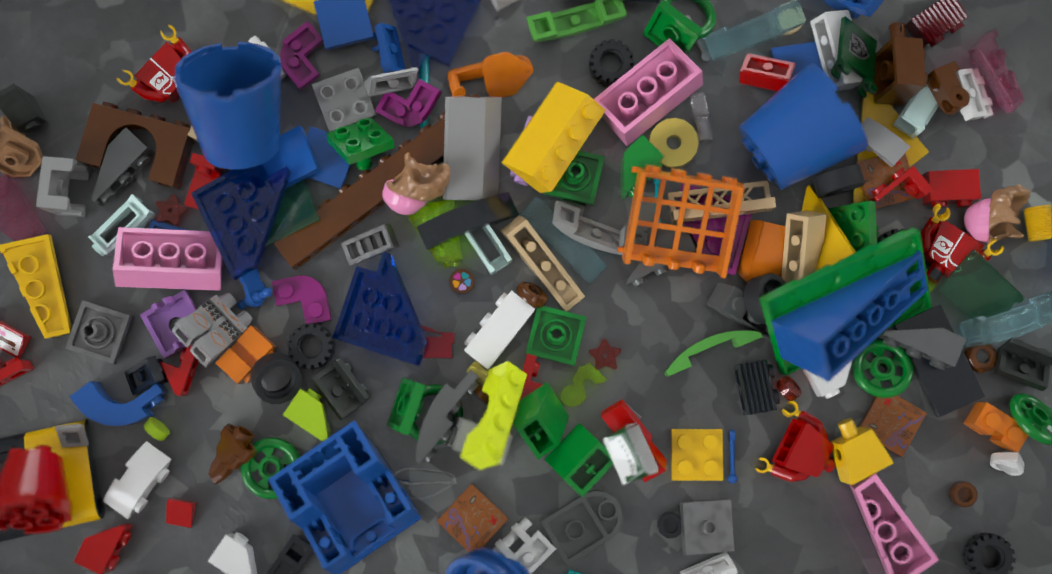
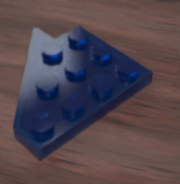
[389,0,481,75]
[191,164,291,280]
[332,251,428,366]

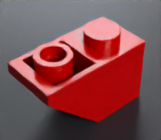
[73,523,133,574]

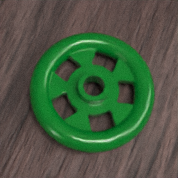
[852,339,913,398]
[1009,393,1052,445]
[241,437,300,499]

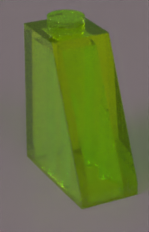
[407,200,463,269]

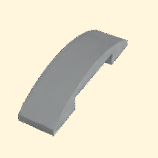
[553,201,647,255]

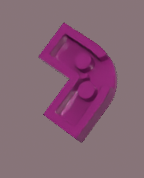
[280,21,324,91]
[375,79,442,127]
[271,276,332,324]

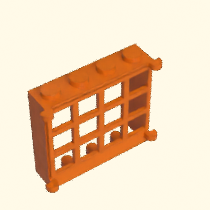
[617,165,744,278]

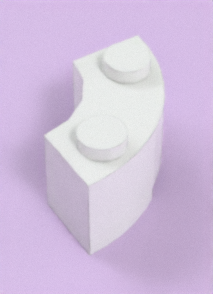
[103,441,171,519]

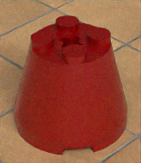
[0,445,72,534]

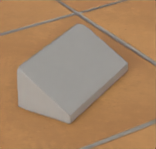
[363,67,418,97]

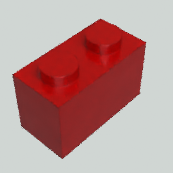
[922,169,981,208]

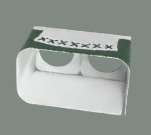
[603,423,658,485]

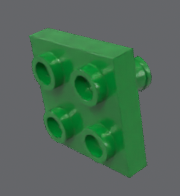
[326,117,395,170]
[545,150,605,206]
[829,201,879,252]
[525,306,587,366]

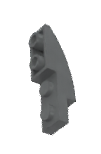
[415,370,479,464]

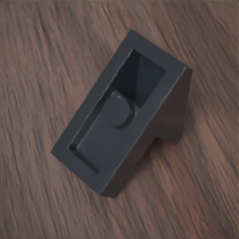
[124,356,169,396]

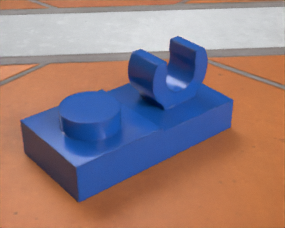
[372,23,406,73]

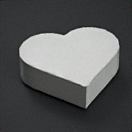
[990,452,1024,476]

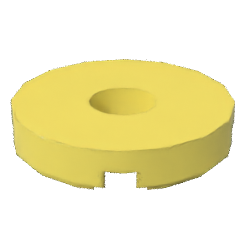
[649,118,699,168]

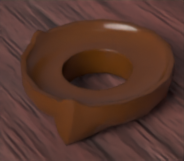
[516,281,547,307]
[964,340,997,374]

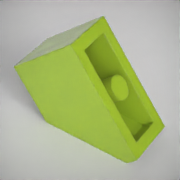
[283,388,331,442]

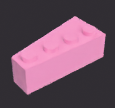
[849,474,939,574]

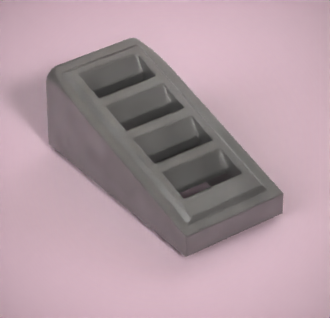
[341,224,399,266]

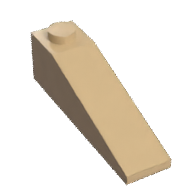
[781,210,826,284]
[500,215,585,312]

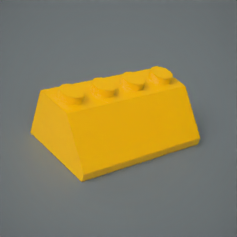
[501,82,606,193]

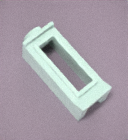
[893,84,939,139]
[88,194,157,258]
[464,225,512,276]

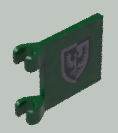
[831,16,877,98]

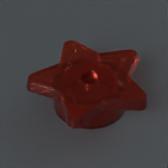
[155,194,188,226]
[589,338,621,370]

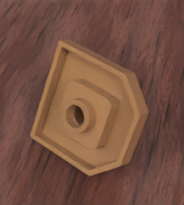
[0,116,43,177]

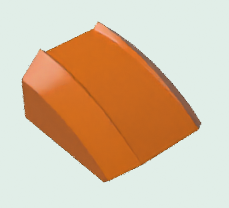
[737,220,786,282]

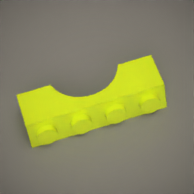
[460,361,527,470]

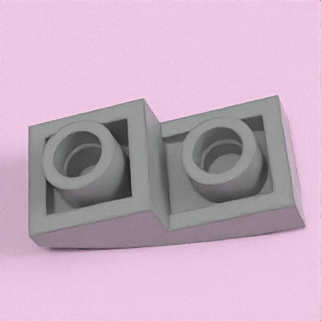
[861,117,910,167]

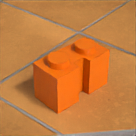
[216,326,278,384]
[963,402,1029,452]

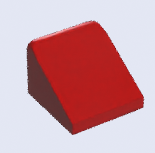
[166,498,197,528]

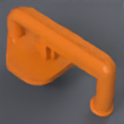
[447,52,534,98]

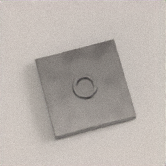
[680,499,734,555]

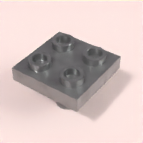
[65,300,133,364]

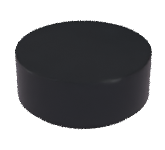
[657,512,681,538]

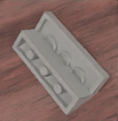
[443,96,502,200]

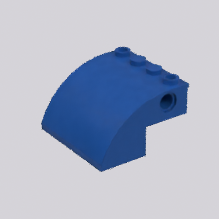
[268,420,422,574]

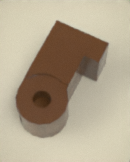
[926,61,970,115]

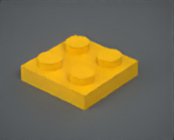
[671,429,723,481]

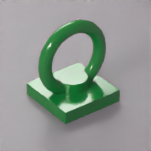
[642,0,716,56]
[386,377,463,445]

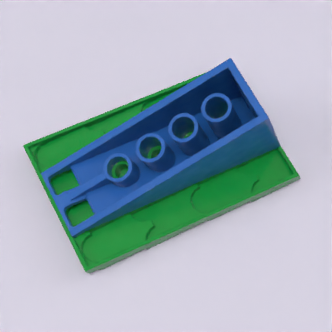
[759,228,932,382]

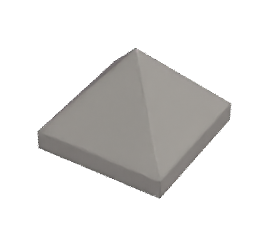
[55,424,89,447]

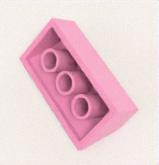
[594,38,703,146]
[113,227,224,291]

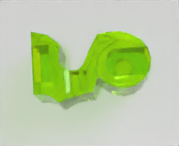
[560,362,607,407]

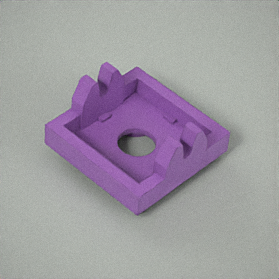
[140,290,209,359]

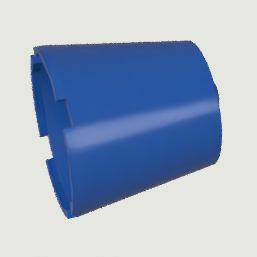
[173,42,282,169]
[739,63,868,190]

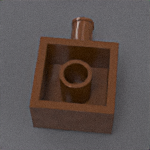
[873,22,928,106]

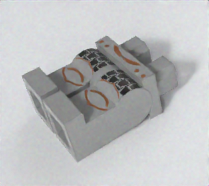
[172,293,253,368]

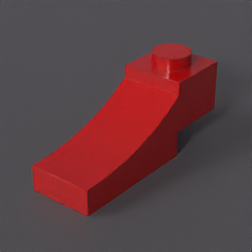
[601,399,667,482]

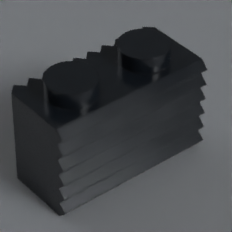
[734,359,780,415]

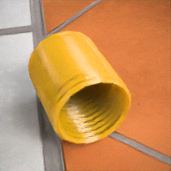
[1023,204,1052,241]

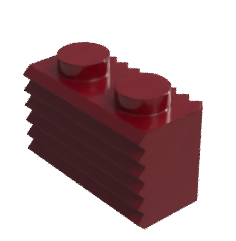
[906,0,969,48]

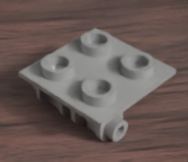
[312,68,376,132]

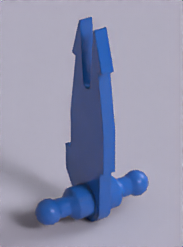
[232,230,273,310]

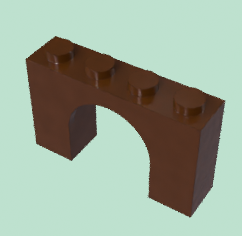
[76,101,194,190]

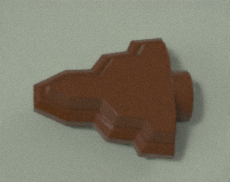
[208,423,257,484]

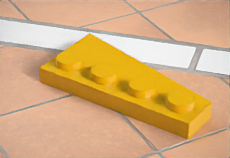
[0,234,72,339]

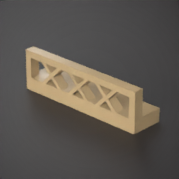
[668,180,776,224]

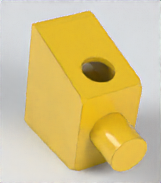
[831,418,894,485]

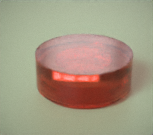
[777,375,801,401]

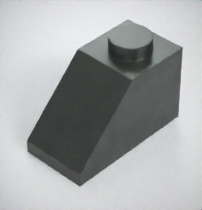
[0,84,48,133]

